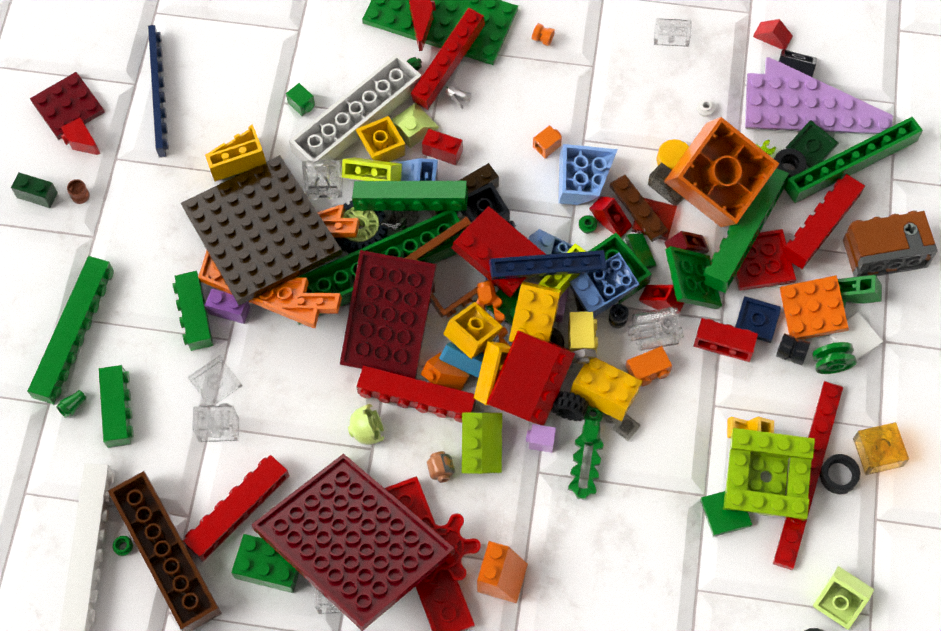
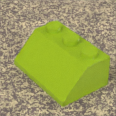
[462,412,502,474]

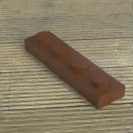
[609,174,668,242]

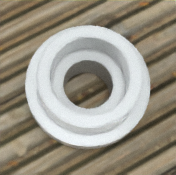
[697,99,715,117]

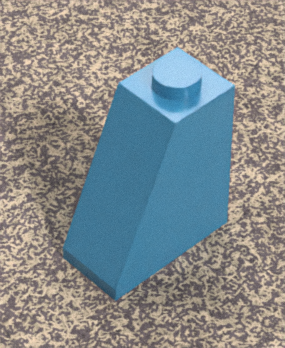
[439,342,484,378]

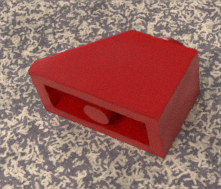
[61,118,100,155]
[589,196,632,237]
[639,285,684,314]

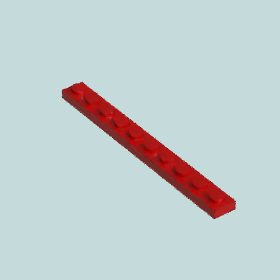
[773,381,843,570]

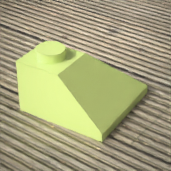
[391,102,438,148]

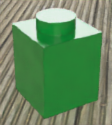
[286,83,315,116]

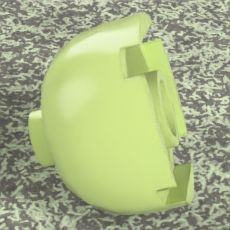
[348,404,384,445]

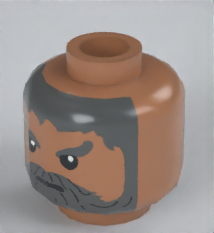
[427,451,455,483]

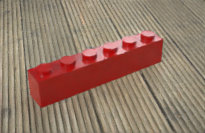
[411,8,485,110]
[784,174,865,270]
[356,366,476,423]
[183,455,290,562]

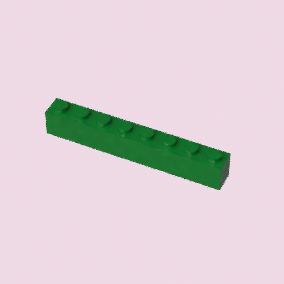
[785,116,923,203]
[703,168,789,294]
[27,256,114,404]

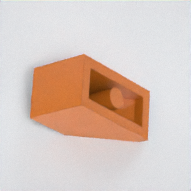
[421,352,470,390]

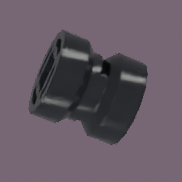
[608,303,629,329]

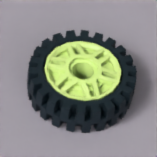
[334,201,388,254]

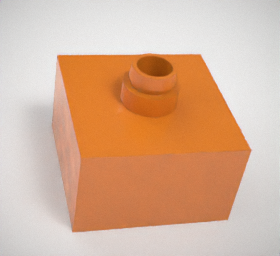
[664,117,779,227]

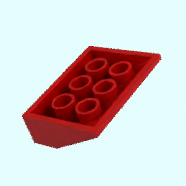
[451,206,546,298]
[486,330,575,426]

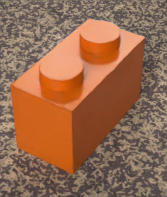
[625,346,672,387]

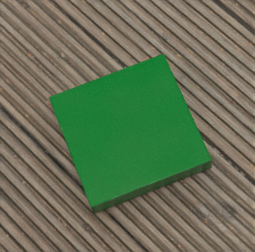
[700,491,752,537]

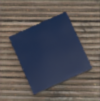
[735,296,781,343]

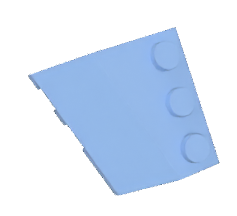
[558,144,618,205]

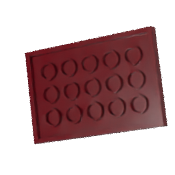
[339,250,437,379]

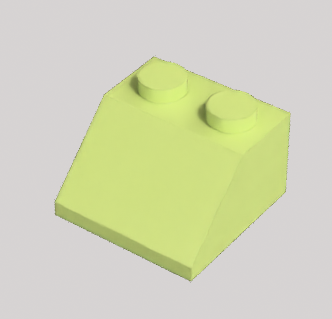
[813,566,874,630]

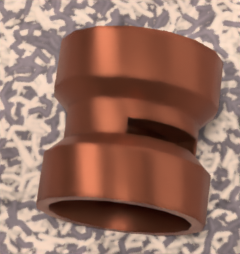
[67,179,90,204]

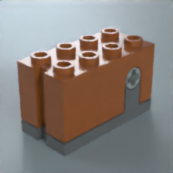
[843,210,938,277]

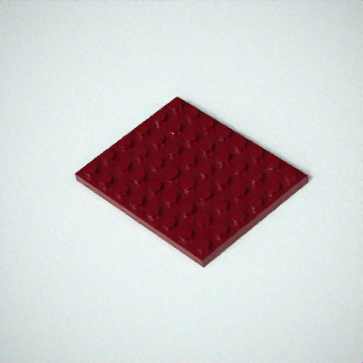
[251,453,455,631]

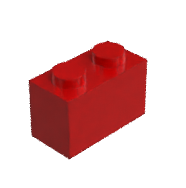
[422,128,463,165]

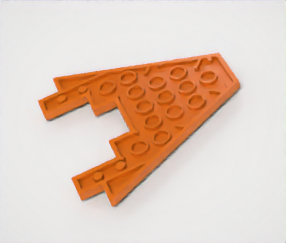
[198,205,360,328]

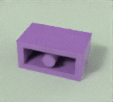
[205,288,251,324]

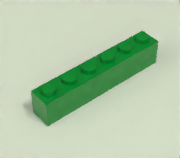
[352,181,468,211]

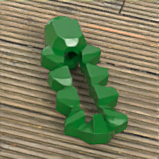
[568,420,604,500]

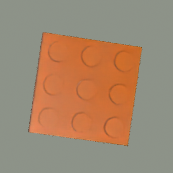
[779,275,849,341]

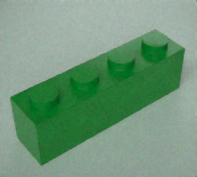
[172,270,214,351]
[98,365,134,448]

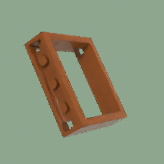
[405,217,495,318]

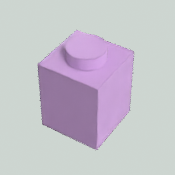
[526,424,556,453]

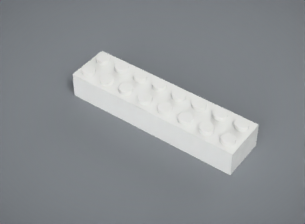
[289,53,422,175]

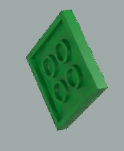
[665,246,722,309]

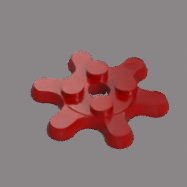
[420,513,481,583]

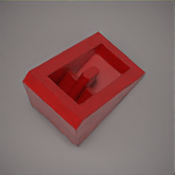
[753,19,793,50]

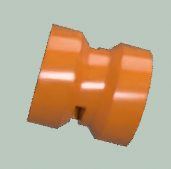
[531,23,555,46]

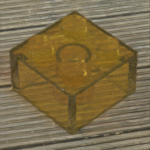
[853,422,909,475]

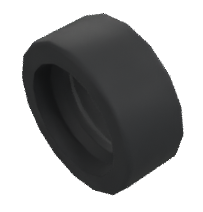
[820,454,861,494]

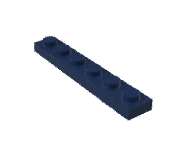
[489,250,607,280]

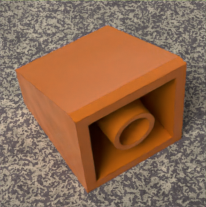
[477,541,528,603]

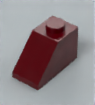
[664,231,709,254]

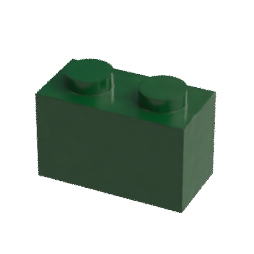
[11,172,58,208]

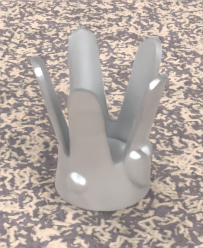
[446,84,472,109]

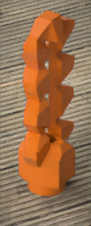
[476,281,511,354]

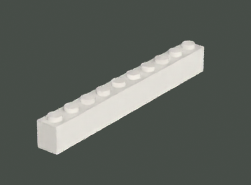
[59,463,115,631]

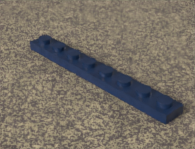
[148,25,169,157]

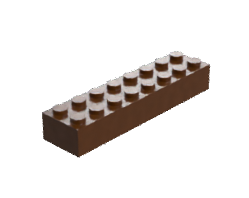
[108,471,222,631]

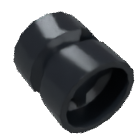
[776,333,811,366]

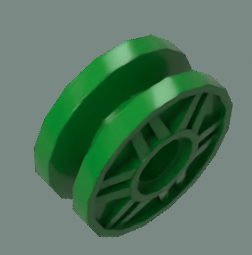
[812,342,857,374]

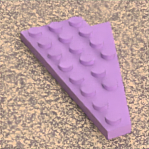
[745,57,893,134]

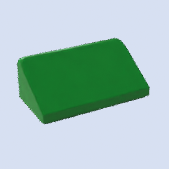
[625,233,657,269]

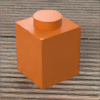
[533,125,562,158]

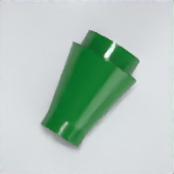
[56,390,87,418]

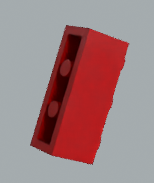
[693,318,758,362]

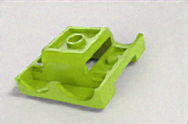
[723,428,815,521]

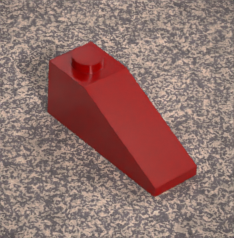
[409,0,436,51]

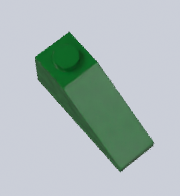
[838,275,882,304]

